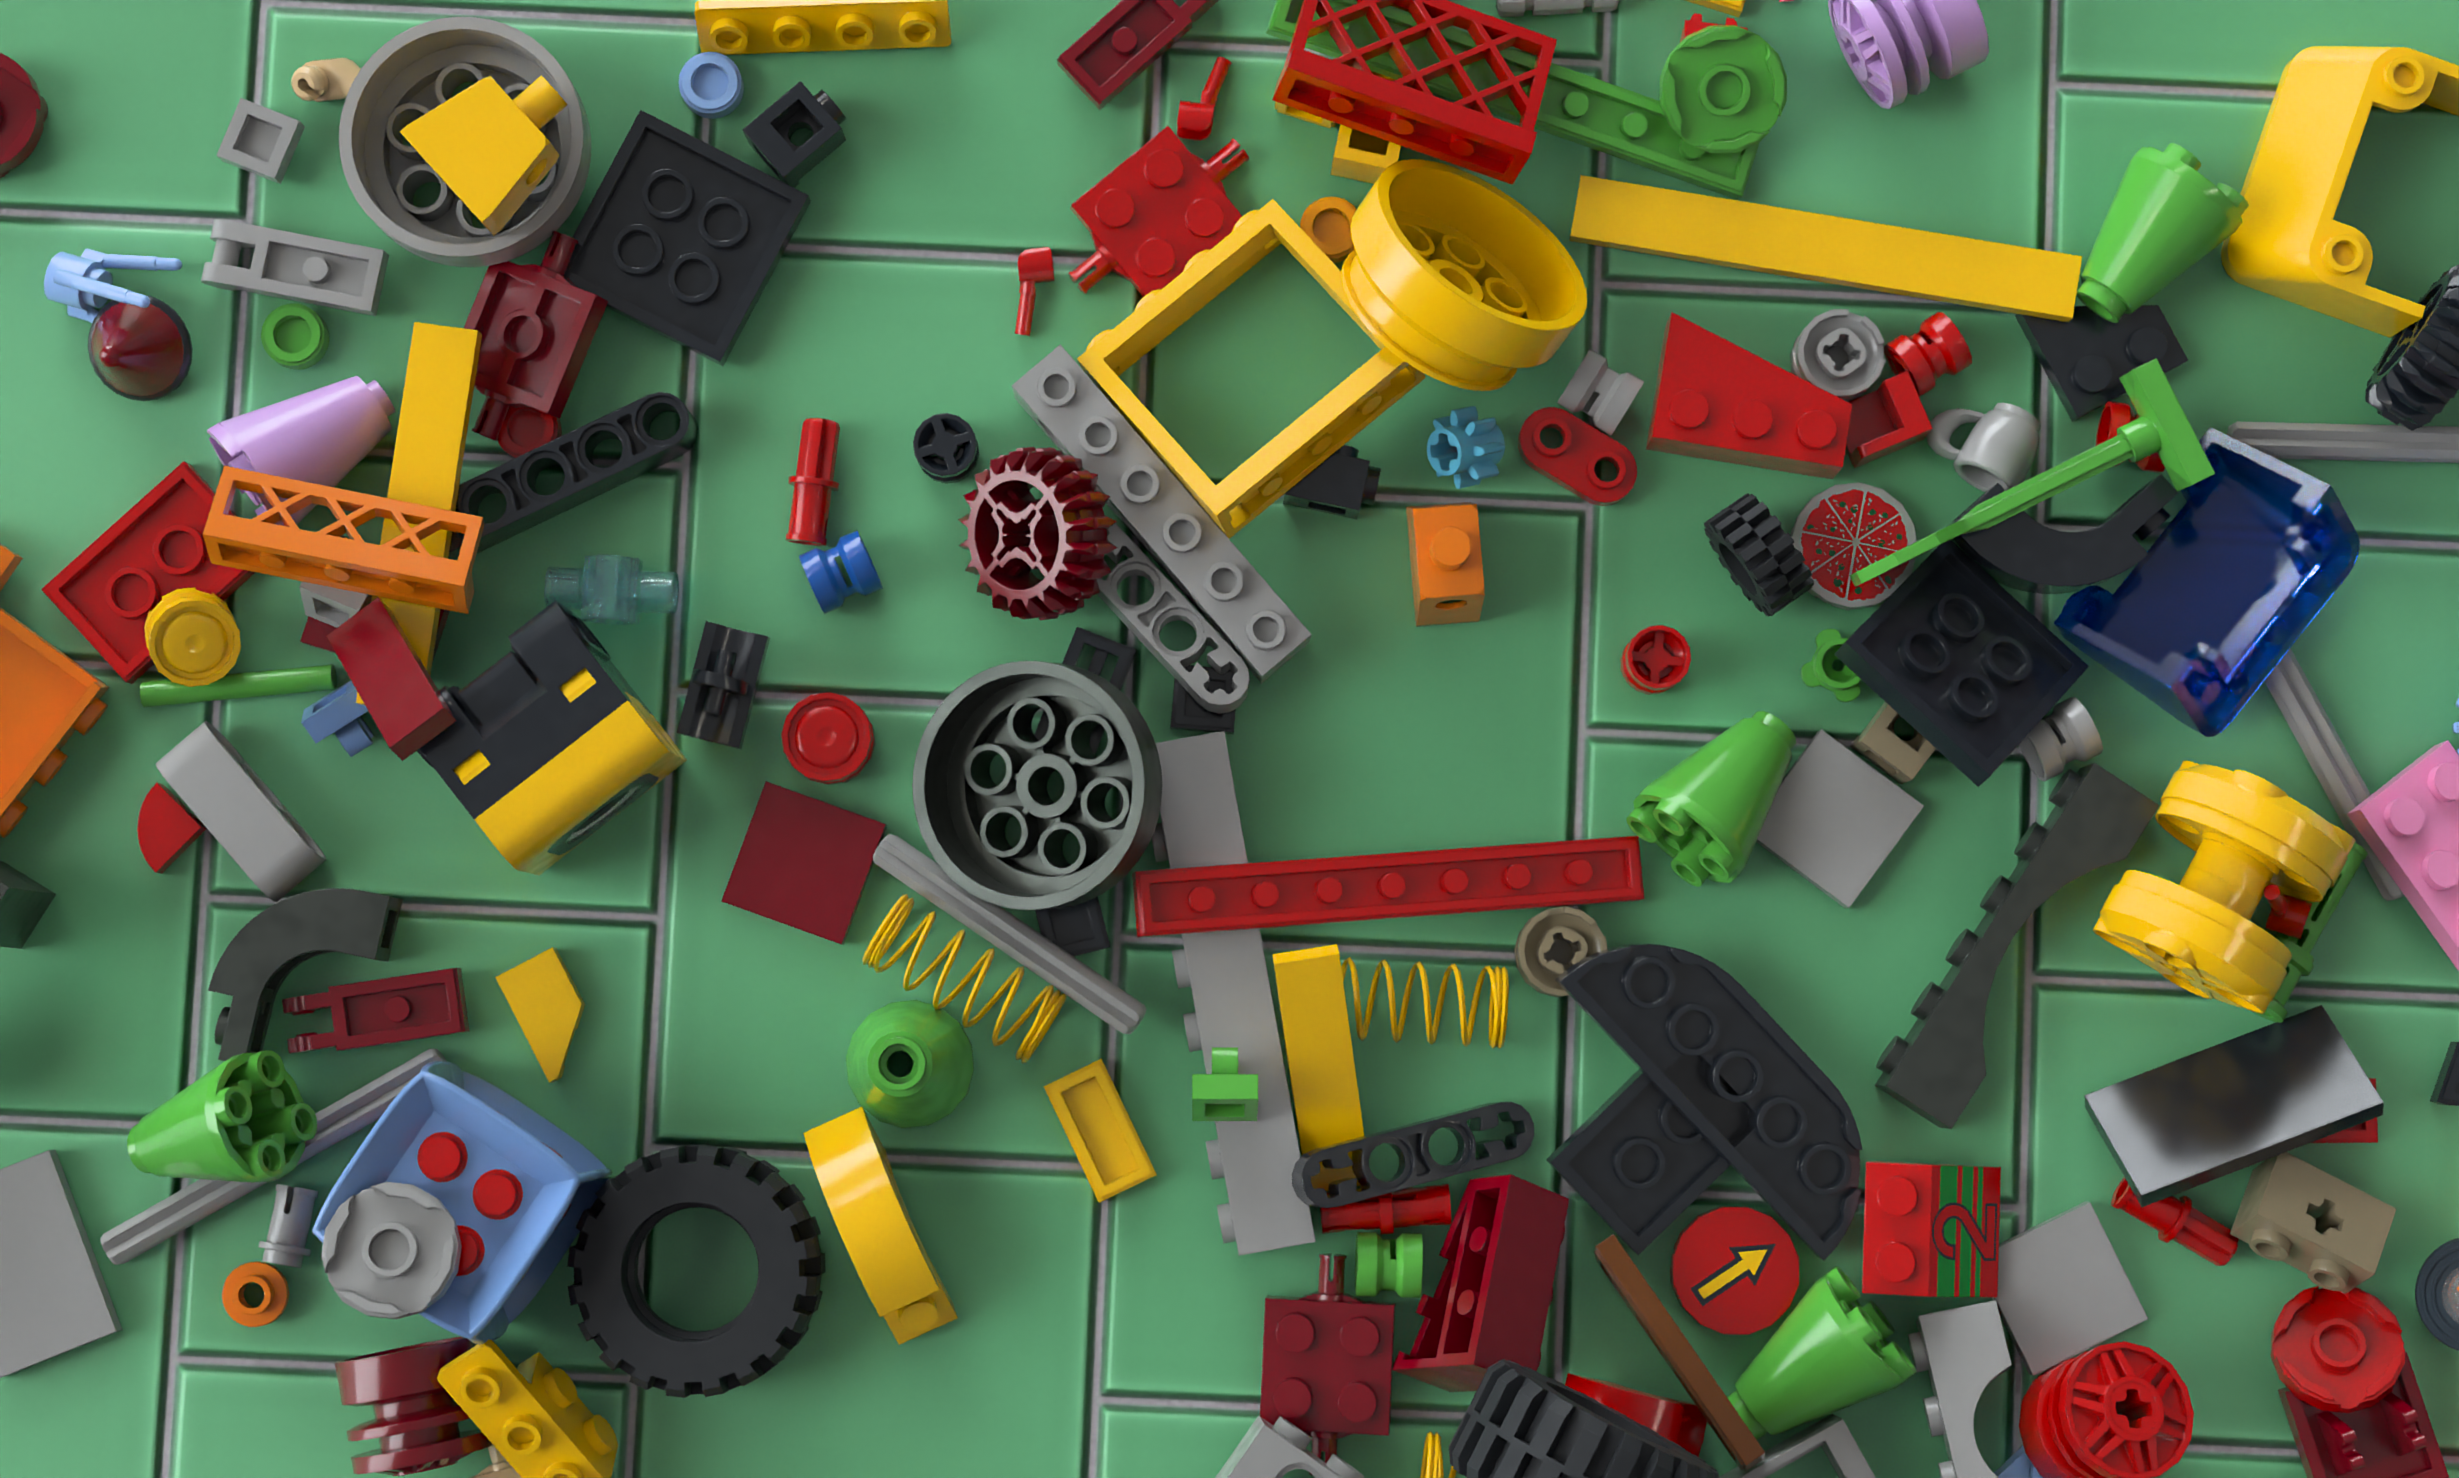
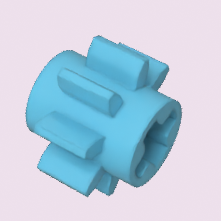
[1427,406,1505,489]

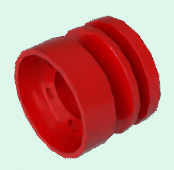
[2019,1341,2194,1478]

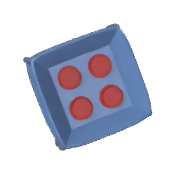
[312,1061,612,1345]

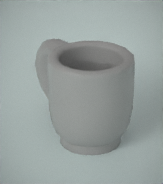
[1926,403,2041,492]

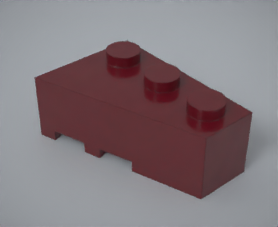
[1392,1174,1569,1392]

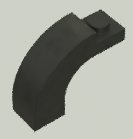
[208,888,403,1061]

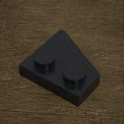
[2015,305,2188,422]

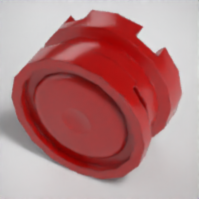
[781,692,875,785]

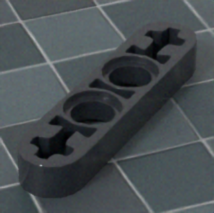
[1292,1102,1534,1208]

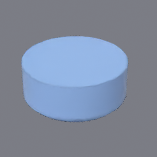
[679,52,744,119]

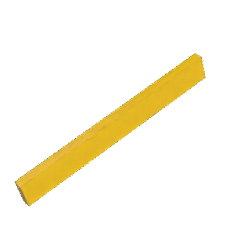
[1569,175,2082,322]

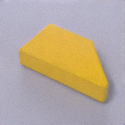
[495,947,585,1083]

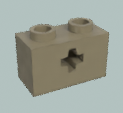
[2230,1152,2396,1294]

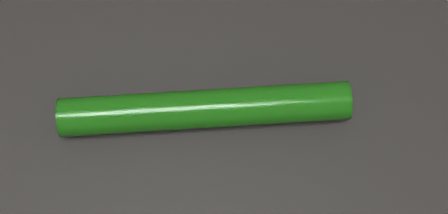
[140,664,337,707]

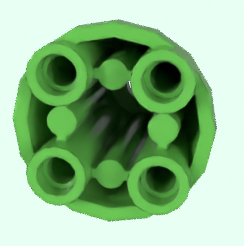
[2076,143,2249,323]
[1626,711,1796,887]
[846,1000,974,1128]
[127,1050,317,1183]
[1727,1266,1917,1440]

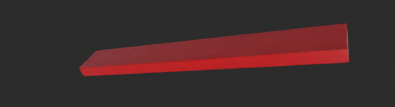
[1132,836,1644,938]

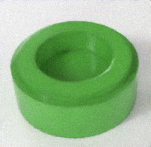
[261,303,329,370]

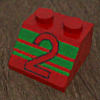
[1862,1161,2001,1297]

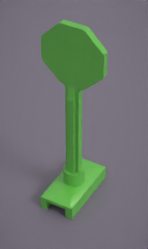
[1850,358,2215,587]

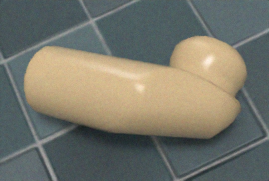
[291,58,361,102]

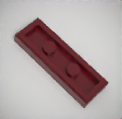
[326,597,456,761]

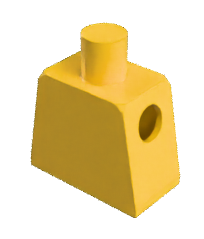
[400,75,567,236]

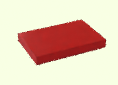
[41,461,256,684]

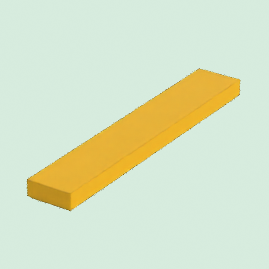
[356,322,482,706]

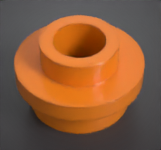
[222,1261,289,1327]

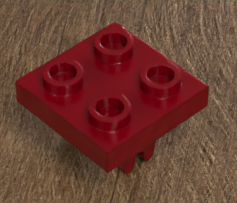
[2278,1352,2449,1478]

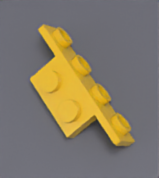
[694,0,951,55]
[437,1339,618,1478]

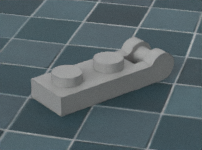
[201,219,389,316]

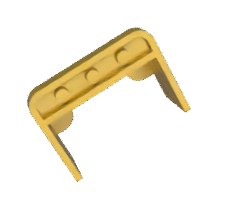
[2221,46,2459,338]

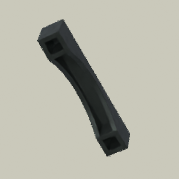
[1875,763,2160,1129]

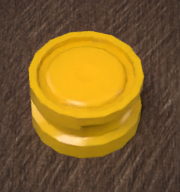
[144,587,241,687]

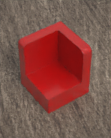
[1846,371,1933,468]

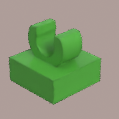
[1192,1047,1258,1121]

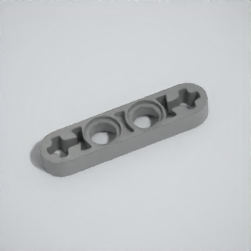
[1097,523,1250,714]

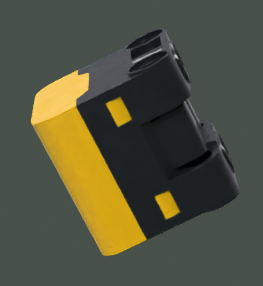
[417,600,687,875]

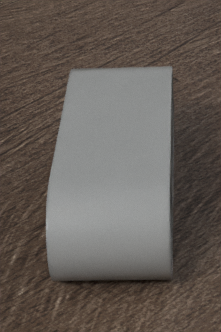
[155,721,326,902]

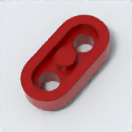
[1518,407,1637,506]

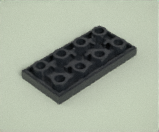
[2084,1005,2384,1207]

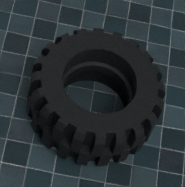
[567,1144,825,1398]
[1449,1359,1719,1478]

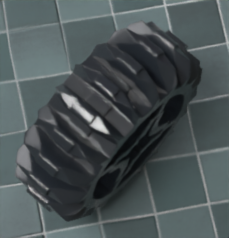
[2365,265,2459,431]

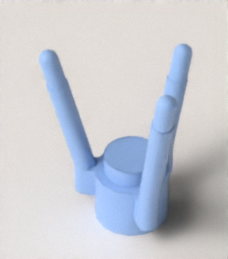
[44,248,182,323]

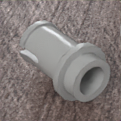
[258,1184,319,1268]

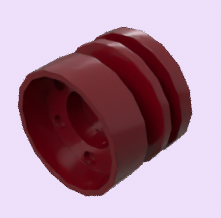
[335,1336,492,1476]

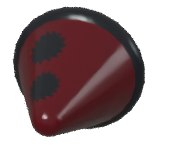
[88,295,193,401]

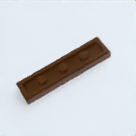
[1594,1234,1765,1472]

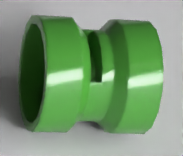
[1355,1232,1423,1298]

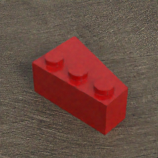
[1646,312,1852,479]

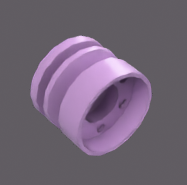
[1828,0,1989,109]

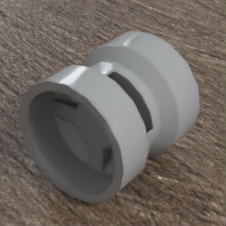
[1557,349,1644,436]
[2019,697,2103,781]

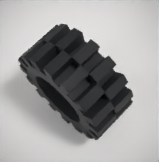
[1704,493,1814,617]

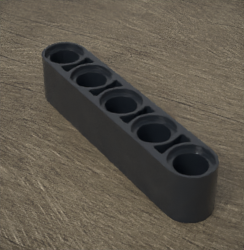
[448,392,698,560]

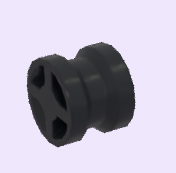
[913,413,979,484]

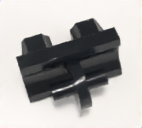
[677,621,770,749]

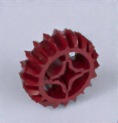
[958,447,1118,620]

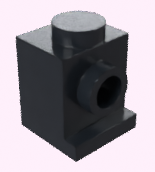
[742,81,846,188]
[1283,445,1381,519]

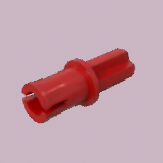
[785,418,840,546]
[2111,1177,2239,1266]

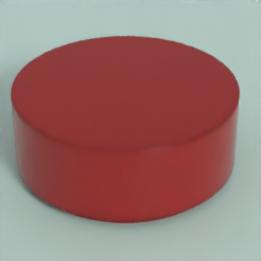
[497,406,562,458]

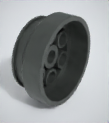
[912,661,1163,910]

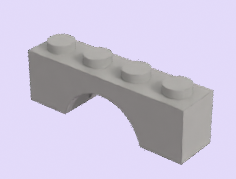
[1908,1300,2012,1478]

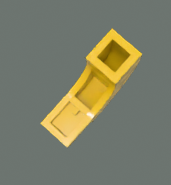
[803,1107,958,1345]

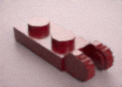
[1057,0,1218,110]
[282,968,470,1054]

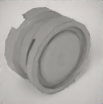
[1790,309,1886,402]

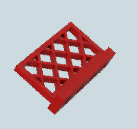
[1272,0,1557,185]

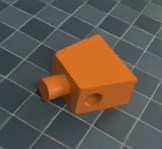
[1406,502,1485,627]

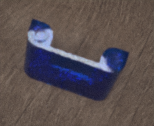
[2054,427,2360,737]

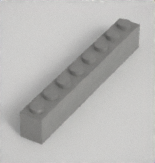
[1152,731,1316,1256]

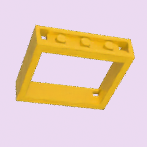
[1077,199,1426,539]

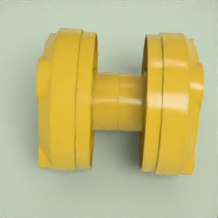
[2093,761,2356,1014]

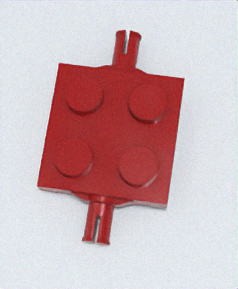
[1068,126,1250,297]

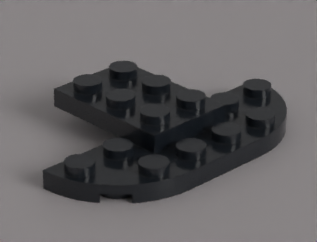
[1546,944,1862,1261]

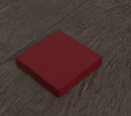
[721,781,887,945]

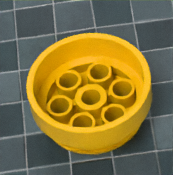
[1341,159,1587,391]

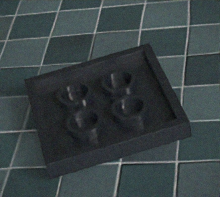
[564,110,811,366]
[1834,540,2089,787]

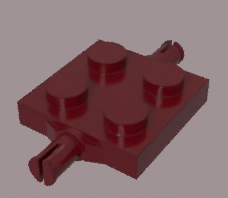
[464,231,608,441]
[1260,1253,1396,1476]

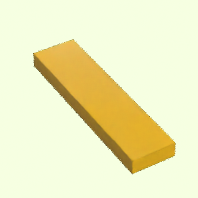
[1272,944,1364,1191]

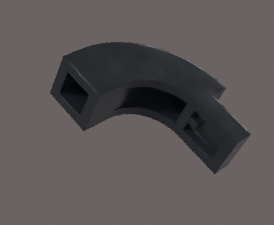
[1948,474,2178,594]

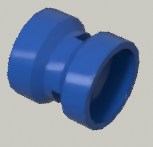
[799,530,883,614]

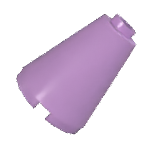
[207,376,395,526]

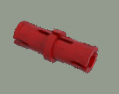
[1320,1184,1451,1235]

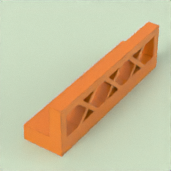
[203,466,484,614]

